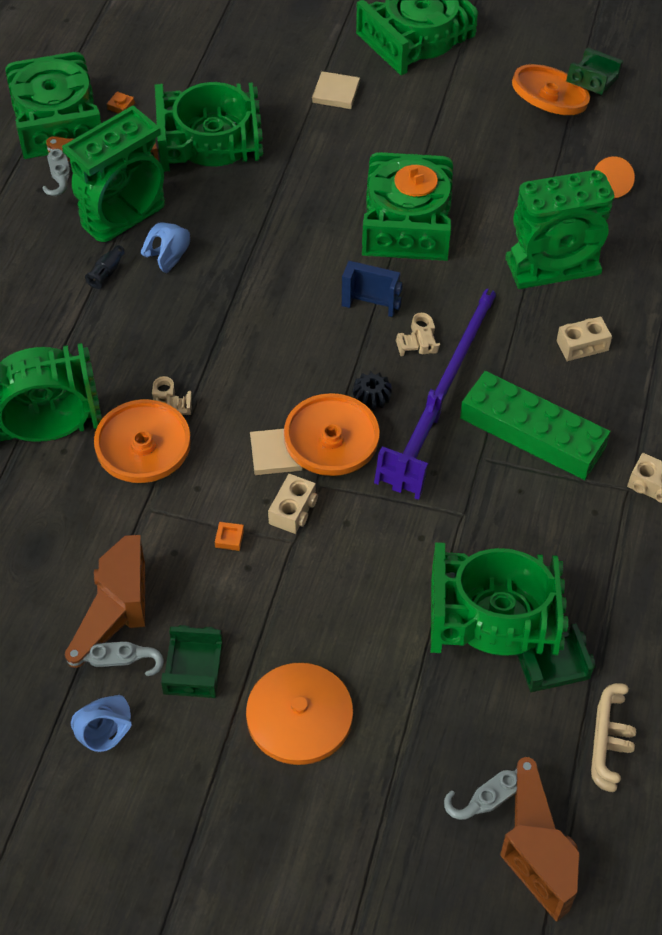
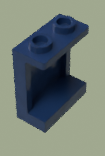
[342,261,403,317]

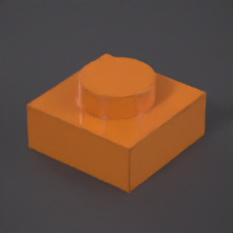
[107,92,135,114]
[215,522,244,551]

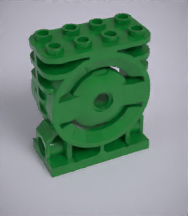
[356,0,478,75]
[5,52,101,159]
[155,82,263,171]
[62,105,165,242]
[362,152,453,261]
[505,170,615,289]
[0,343,102,442]
[430,542,568,655]

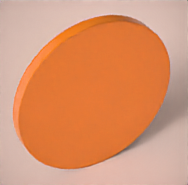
[594,157,635,198]
[395,165,438,197]

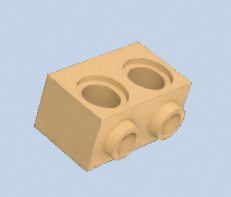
[557,317,612,361]
[627,453,662,503]
[268,474,318,534]

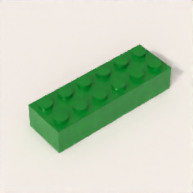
[460,371,611,480]

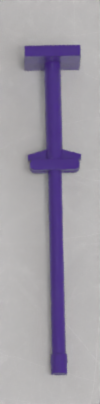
[374,289,496,500]

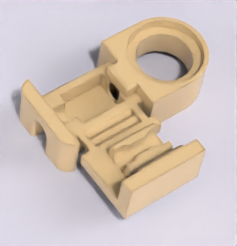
[396,313,440,356]
[152,376,192,415]

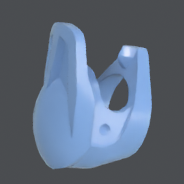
[141,222,190,273]
[71,695,132,752]

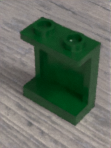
[566,48,623,95]
[517,623,595,693]
[161,625,223,698]

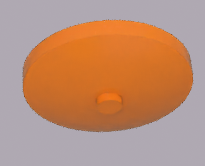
[512,64,590,115]
[284,393,379,476]
[94,399,191,483]
[246,663,353,765]

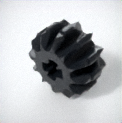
[353,371,392,410]

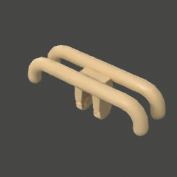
[591,683,636,792]

